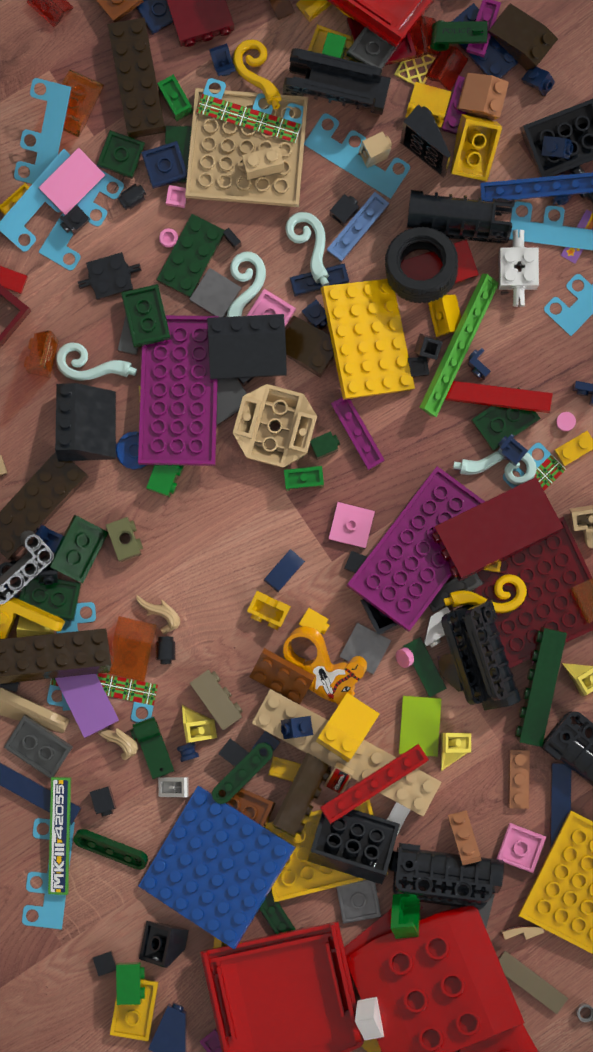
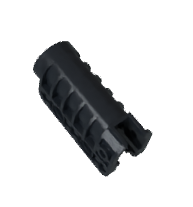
[283,48,391,115]
[407,190,515,244]
[441,598,521,711]
[541,712,593,786]
[392,843,504,909]

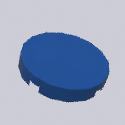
[116,431,147,470]

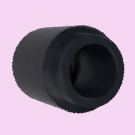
[117,184,146,210]
[156,636,176,664]

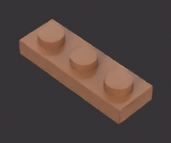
[509,750,530,809]
[448,810,481,866]

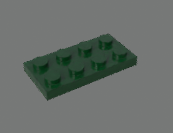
[157,214,225,298]

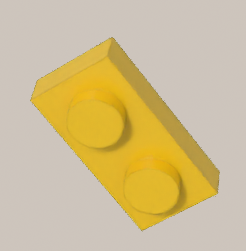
[554,430,593,467]

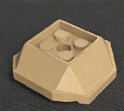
[233,384,317,468]

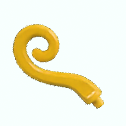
[233,39,282,109]
[443,574,527,613]

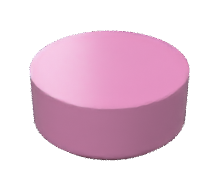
[159,228,178,248]
[556,412,576,432]
[396,647,414,668]

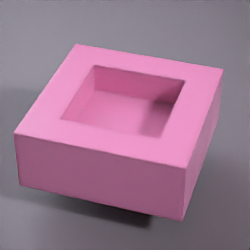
[166,185,186,208]

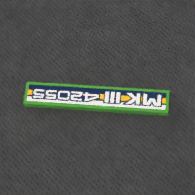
[48,777,71,895]

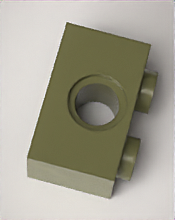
[106,517,143,562]

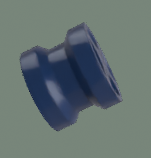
[177,742,199,762]

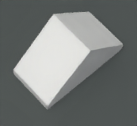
[158,777,189,797]
[355,997,384,1040]

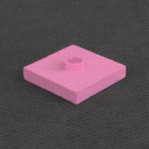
[328,502,375,549]
[496,823,546,873]

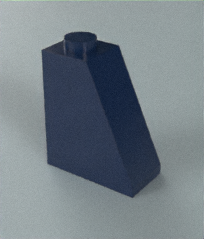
[148,1003,187,1052]

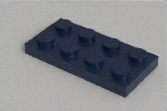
[451,3,519,79]

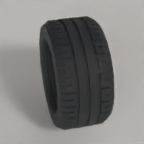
[385,227,458,303]

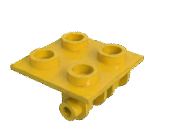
[405,82,452,128]

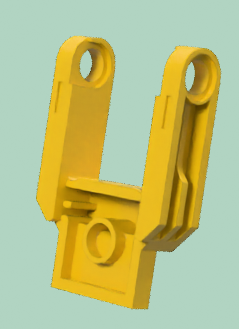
[0,597,65,639]

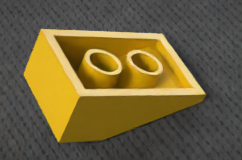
[451,114,502,181]
[316,693,380,763]

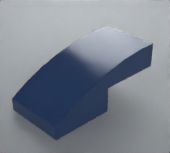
[264,549,305,592]

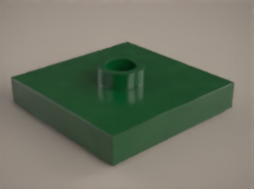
[97,130,146,179]

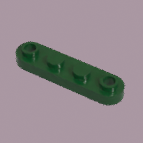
[212,742,273,804]
[73,829,148,870]

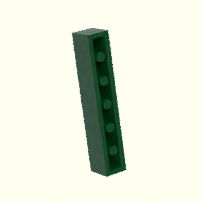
[515,627,567,747]

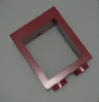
[0,284,31,346]

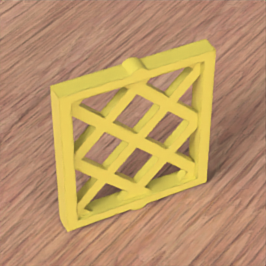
[394,47,437,85]

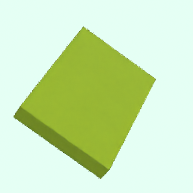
[399,696,441,757]

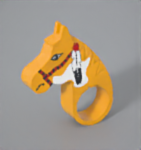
[283,626,367,706]

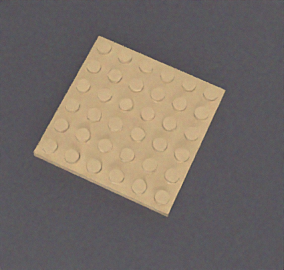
[185,88,308,207]

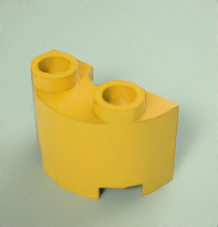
[247,591,291,630]

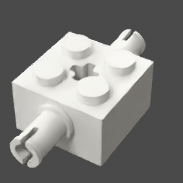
[498,230,539,307]

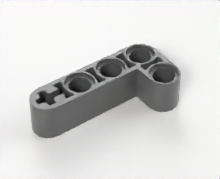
[0,530,54,604]

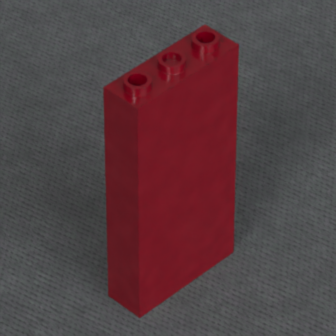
[166,0,234,47]
[431,477,564,581]

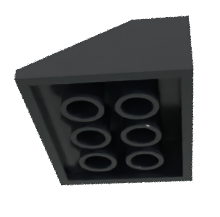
[520,99,593,177]
[400,104,451,178]
[207,314,287,380]
[55,383,116,462]
[307,801,400,885]

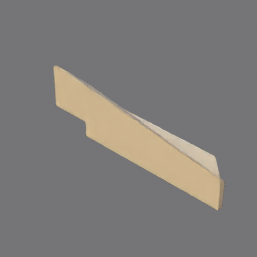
[0,688,70,733]

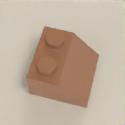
[457,73,509,120]

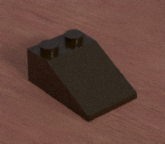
[487,3,558,71]
[285,315,334,378]

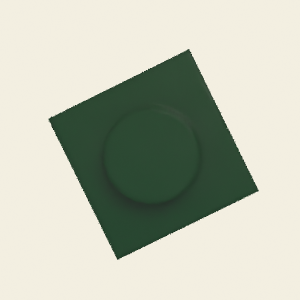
[310,431,340,460]

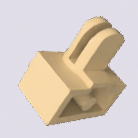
[569,505,593,548]

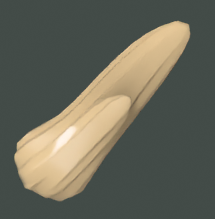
[136,595,180,635]
[97,728,138,760]

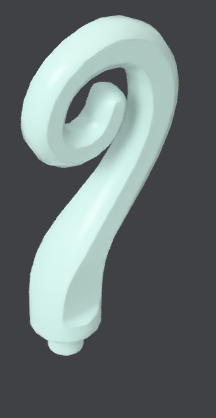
[285,212,329,286]
[226,251,266,317]
[56,342,137,381]
[453,451,537,485]

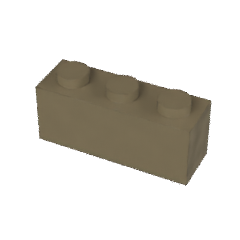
[190,669,243,731]

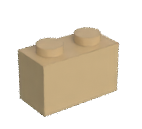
[359,132,392,168]
[242,146,284,180]

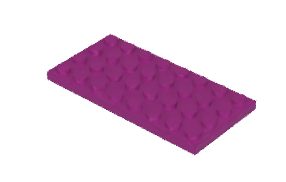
[138,315,219,466]
[346,466,485,632]

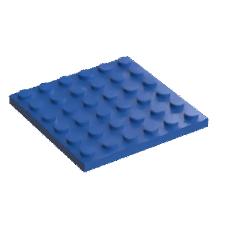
[138,786,296,949]

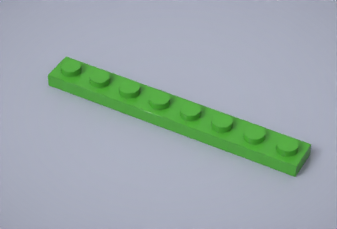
[419,274,499,417]

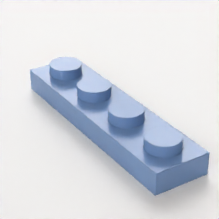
[327,192,389,262]

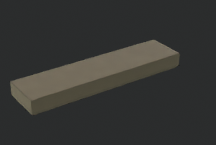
[499,950,568,1014]

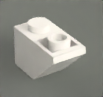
[424,607,454,648]

